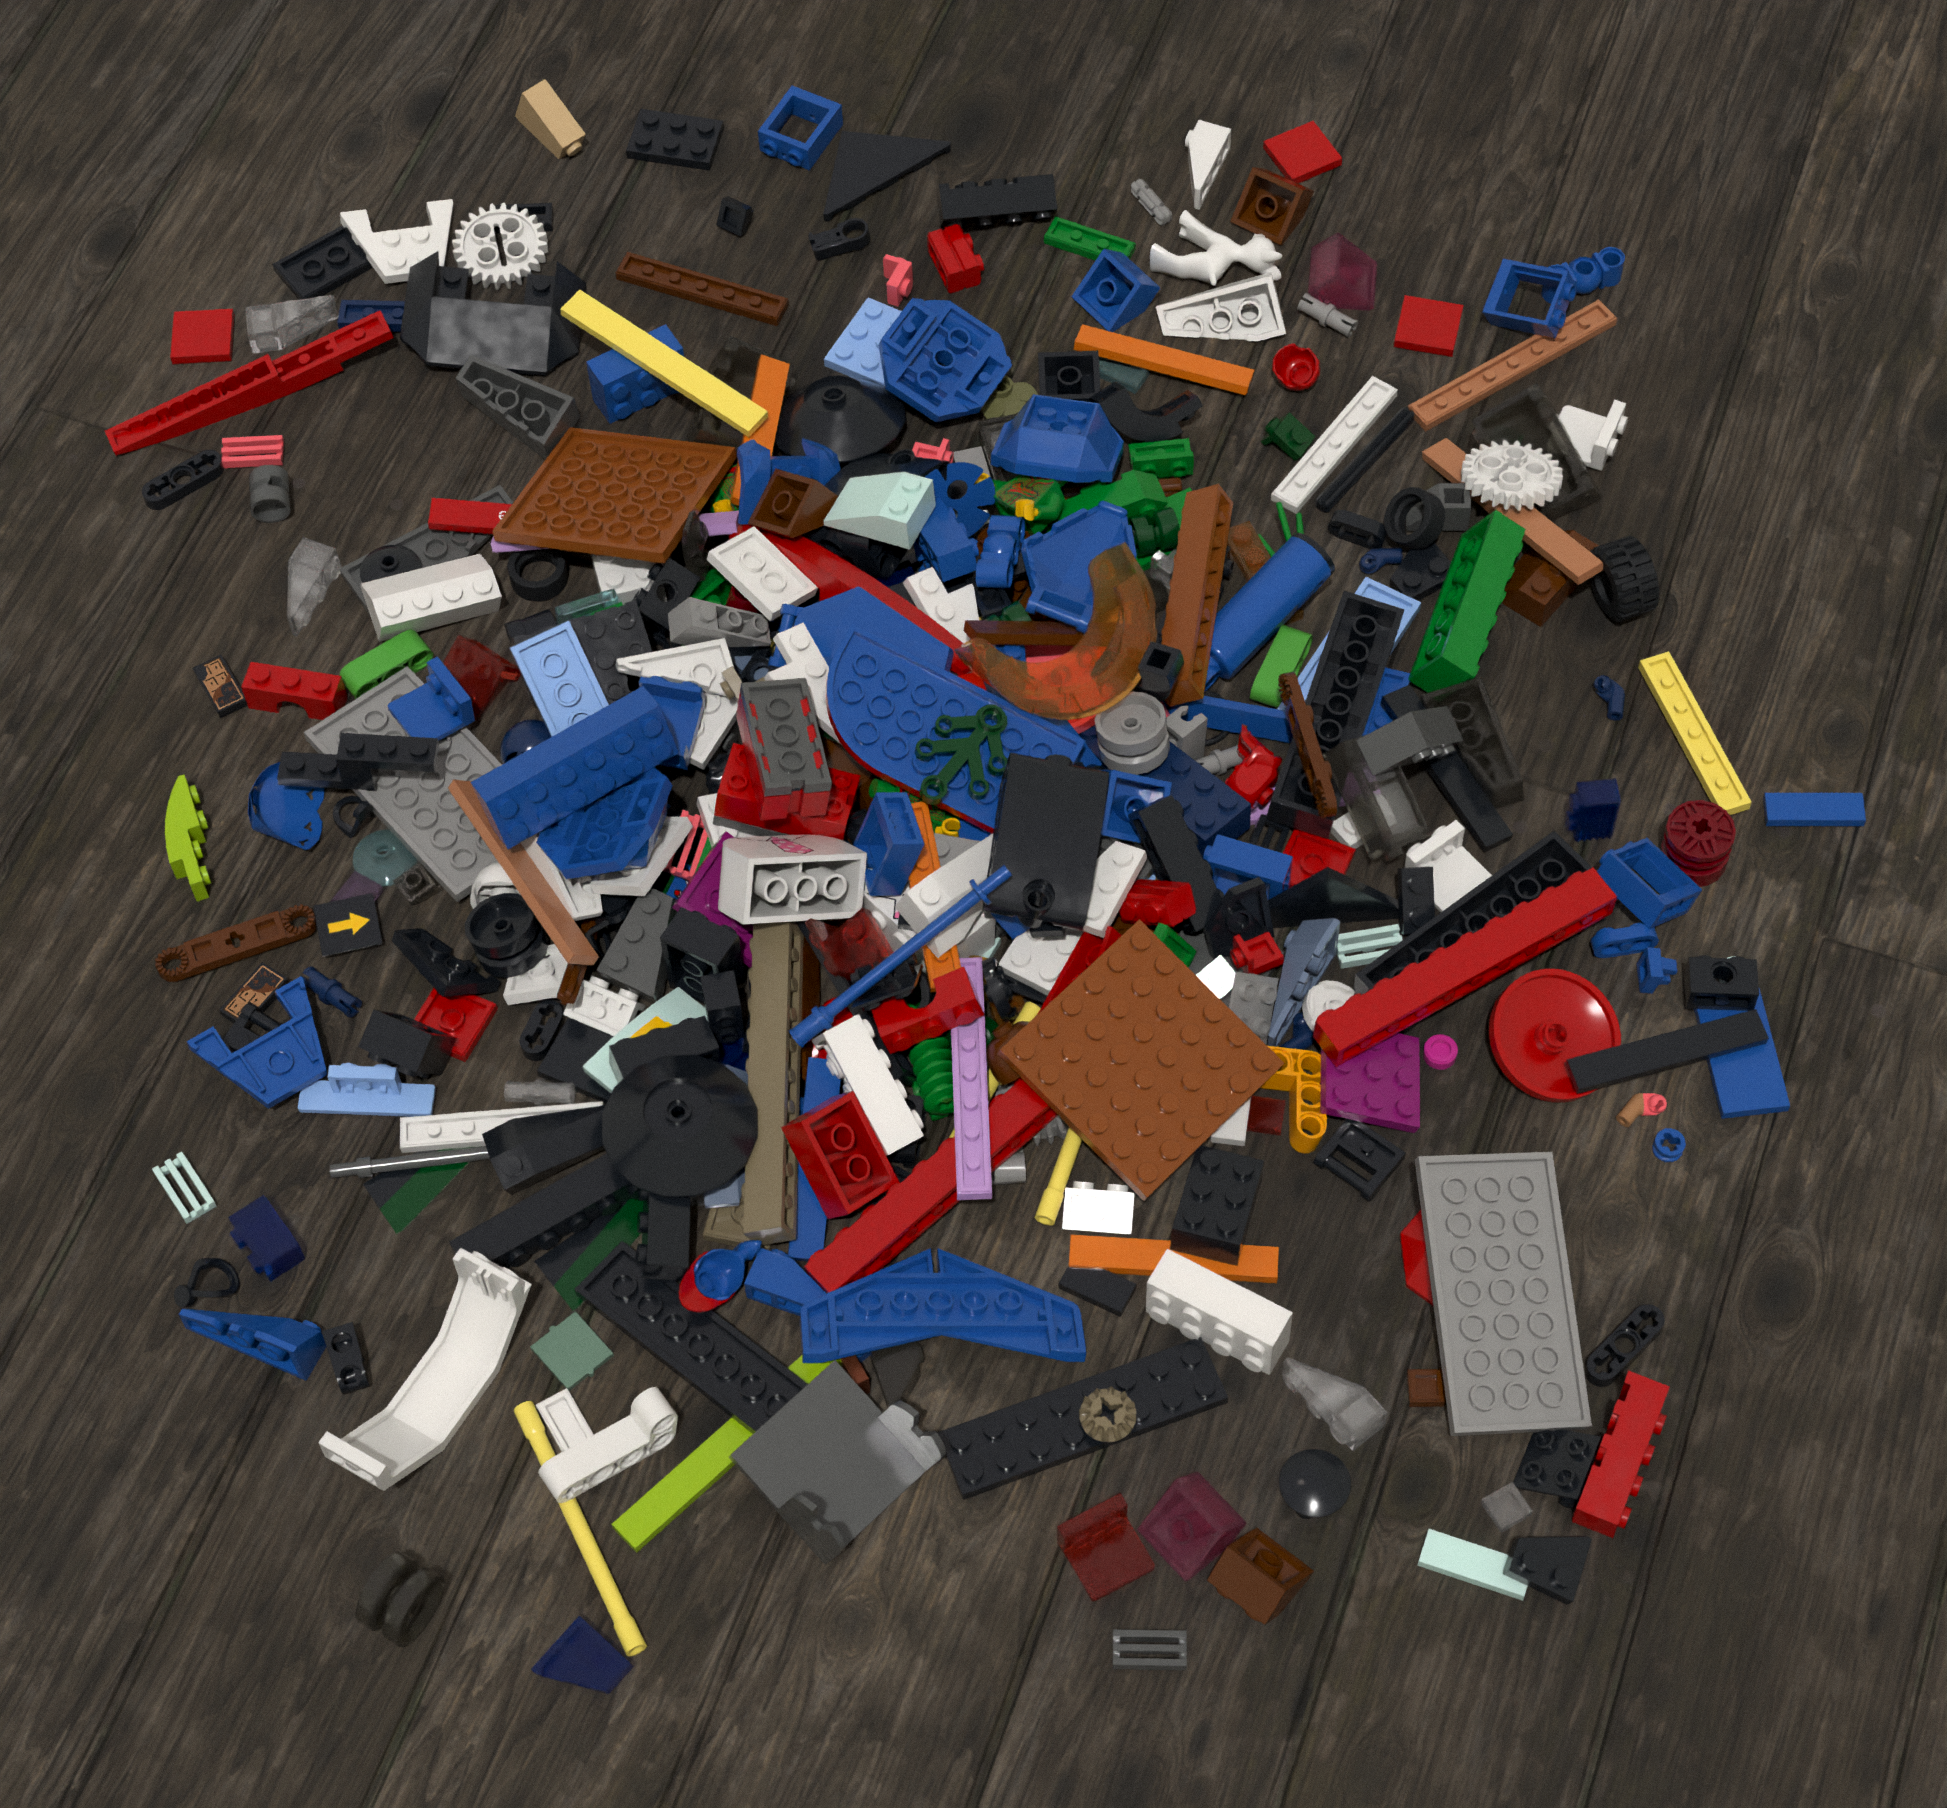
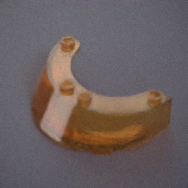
[954,542,1158,720]

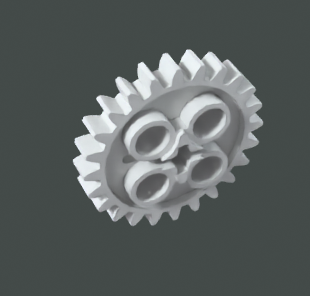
[452,203,548,290]
[1461,440,1563,511]

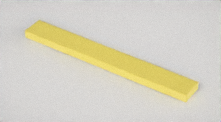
[560,290,768,437]

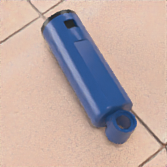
[1204,533,1335,692]

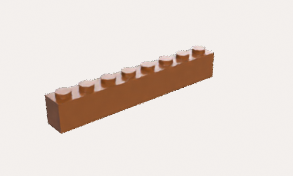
[1161,484,1233,707]

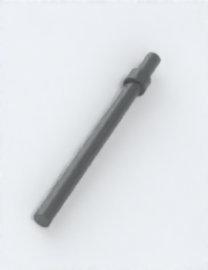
[330,1146,490,1178]

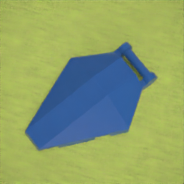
[1021,501,1142,634]
[768,586,954,672]

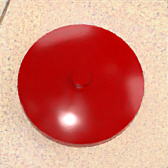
[1489,969,1621,1103]

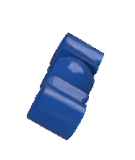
[1541,247,1625,304]
[976,515,1025,589]

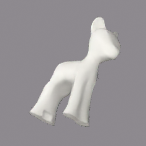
[1150,210,1282,286]

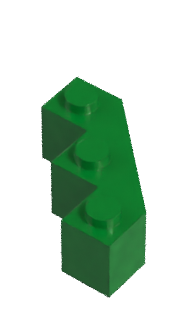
[1041,470,1168,534]

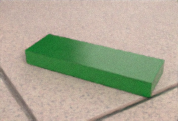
[1044,216,1136,261]

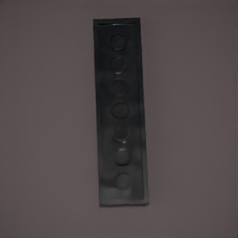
[574,1241,808,1434]
[937,1337,1228,1500]

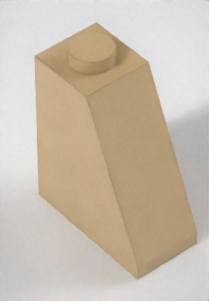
[515,79,586,159]

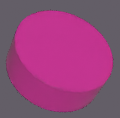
[1423,1034,1458,1070]

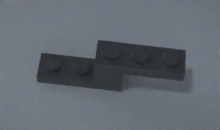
[277,733,439,791]

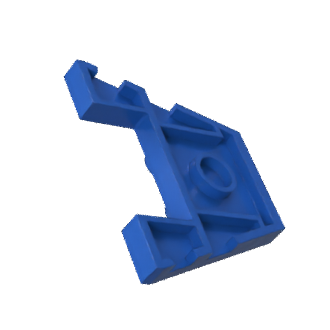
[187,976,327,1109]

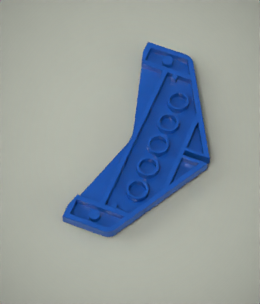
[800,1248,1086,1363]

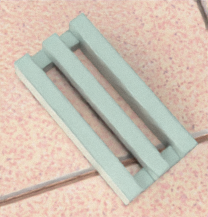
[1336,924,1403,969]
[152,1151,217,1224]

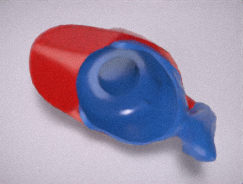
[679,1240,762,1313]

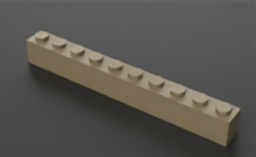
[740,921,804,1245]

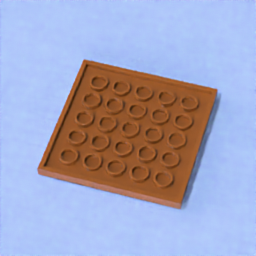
[493,427,737,564]
[998,919,1284,1201]

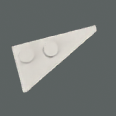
[616,638,734,696]

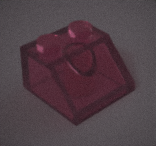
[1308,233,1377,311]
[1137,1472,1247,1582]

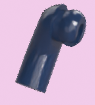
[1359,548,1403,574]
[1594,675,1625,721]
[1280,1012,1314,1050]

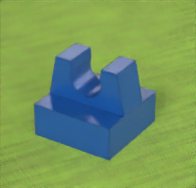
[1637,947,1678,994]

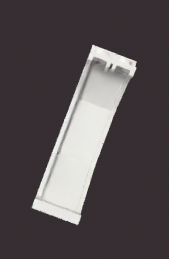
[319,1248,532,1491]

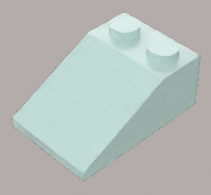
[824,472,936,550]

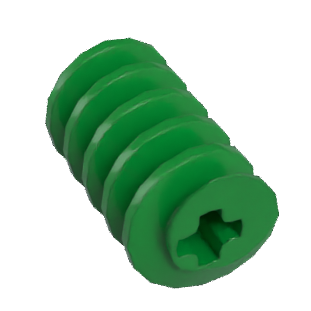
[909,1037,954,1115]

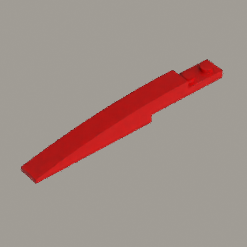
[105,310,394,456]
[729,524,983,675]

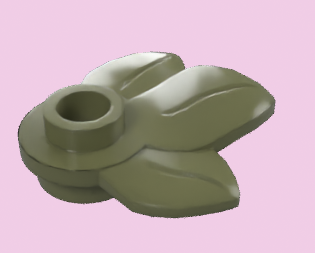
[982,376,1038,423]

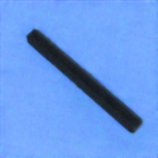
[1315,407,1415,513]

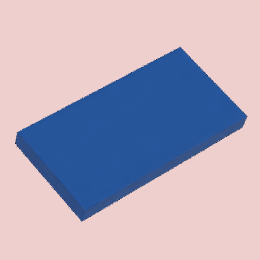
[1694,988,1790,1119]

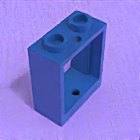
[758,86,843,170]
[1482,259,1577,338]
[853,792,924,896]
[1203,834,1293,900]
[1597,838,1702,929]

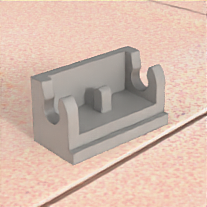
[1167,706,1208,760]

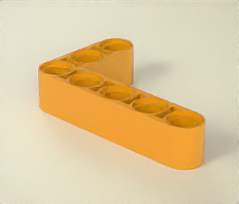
[1260,1046,1327,1154]

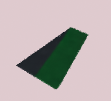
[363,1146,481,1234]
[534,1199,643,1311]

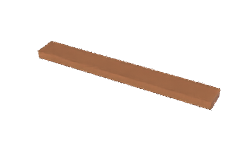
[1408,299,1617,432]
[1422,438,1603,585]
[448,779,599,965]

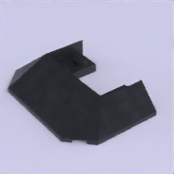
[400,251,586,376]

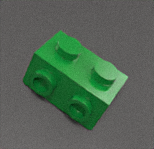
[1128,438,1194,478]

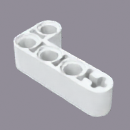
[538,1387,678,1503]

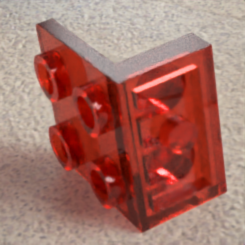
[443,635,521,720]
[805,907,894,980]
[1057,1493,1155,1602]

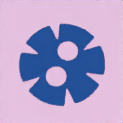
[925,462,995,537]

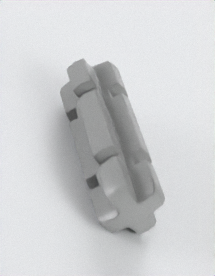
[1131,179,1172,226]

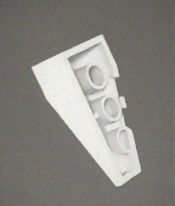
[1156,272,1286,341]
[521,831,603,921]
[895,834,993,958]

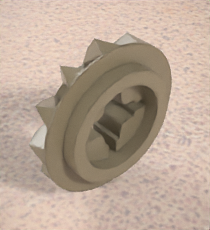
[1079,1386,1136,1442]

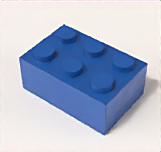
[586,324,684,424]

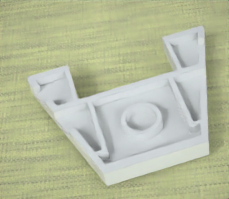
[340,199,453,284]

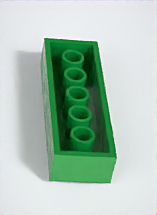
[1408,510,1526,699]

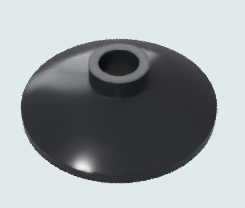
[360,545,422,583]

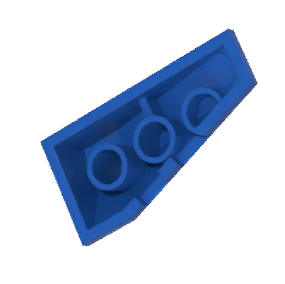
[179,1309,326,1381]

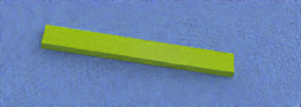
[612,1355,842,1553]

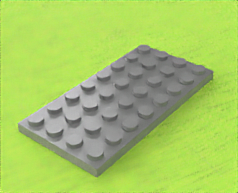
[304,666,502,902]
[1415,1152,1592,1436]

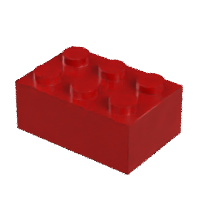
[781,1091,899,1219]

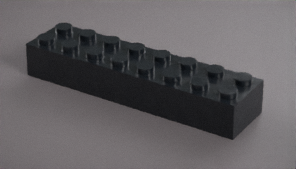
[1266,591,1405,839]
[1353,831,1599,1034]

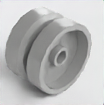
[1094,691,1170,775]

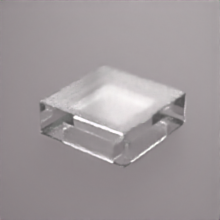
[1481,1482,1533,1533]

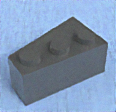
[1356,706,1464,776]
[597,888,677,1004]

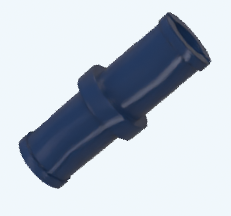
[301,966,362,1018]

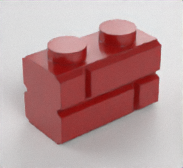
[927,224,984,294]
[1119,879,1196,927]

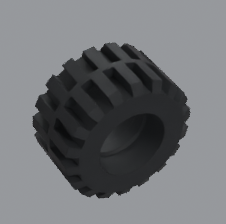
[1590,536,1659,622]

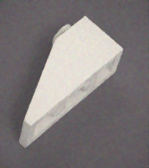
[1185,120,1231,210]

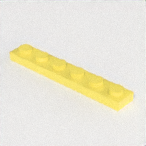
[1638,651,1752,815]

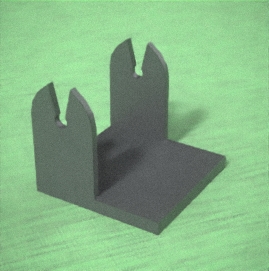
[729,1360,946,1565]

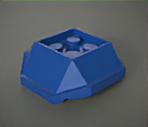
[878,298,1012,422]
[991,394,1124,483]
[536,768,673,879]

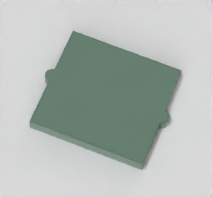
[530,1311,614,1391]

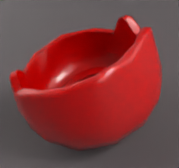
[1272,343,1320,391]

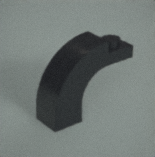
[1090,381,1203,442]
[1091,641,1184,702]

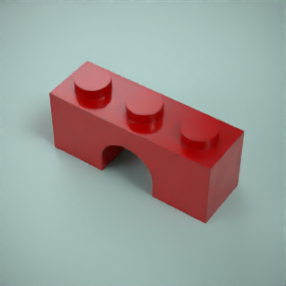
[241,662,348,720]
[871,966,984,1054]

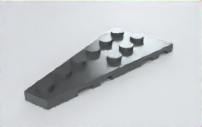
[339,485,513,617]

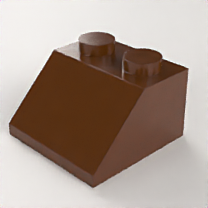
[1230,167,1314,245]
[748,468,838,538]
[1207,1527,1314,1625]

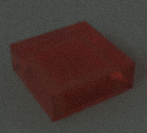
[1247,1096,1286,1136]

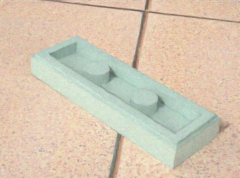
[1417,1529,1527,1601]

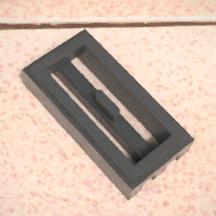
[1113,1629,1187,1670]

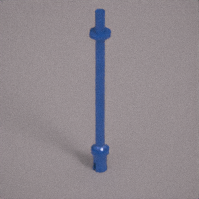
[789,865,1012,1048]

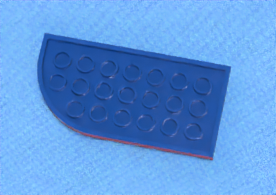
[826,623,1086,834]

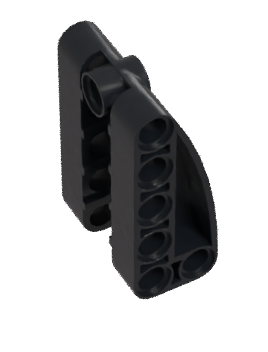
[802,449,950,578]
[982,752,1109,931]

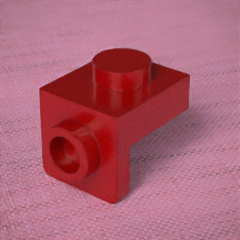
[1230,932,1284,974]

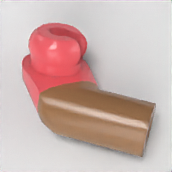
[1616,1093,1667,1127]

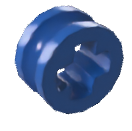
[1652,1128,1686,1162]

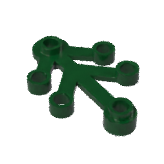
[915,705,1007,805]

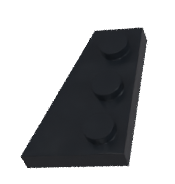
[392,928,500,997]

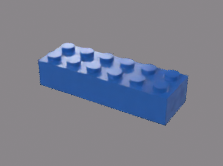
[471,686,679,849]

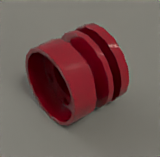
[1660,800,1736,887]

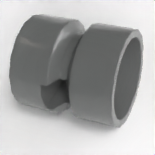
[249,465,291,523]

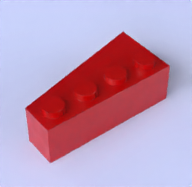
[1572,1370,1670,1538]

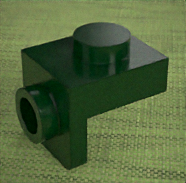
[1260,412,1315,461]

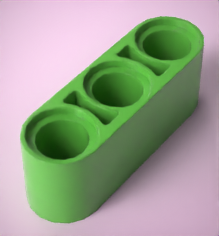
[1250,625,1313,708]
[339,629,433,699]

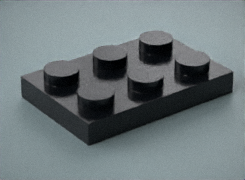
[626,109,724,171]

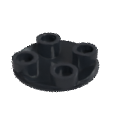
[1279,1449,1351,1519]

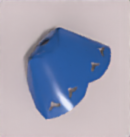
[248,762,324,850]

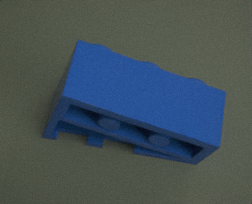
[913,497,979,582]

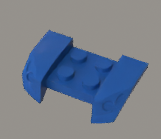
[737,438,841,525]

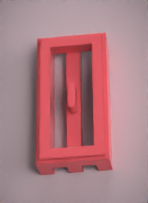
[221,435,284,468]
[663,810,708,880]

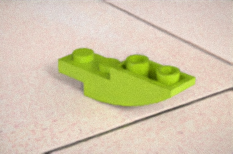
[165,774,212,901]

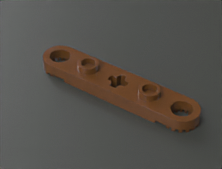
[1278,672,1337,818]
[155,904,317,982]

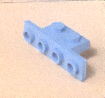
[298,1063,436,1117]

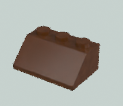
[1502,530,1599,627]

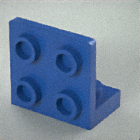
[388,656,475,741]

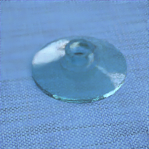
[353,830,417,887]

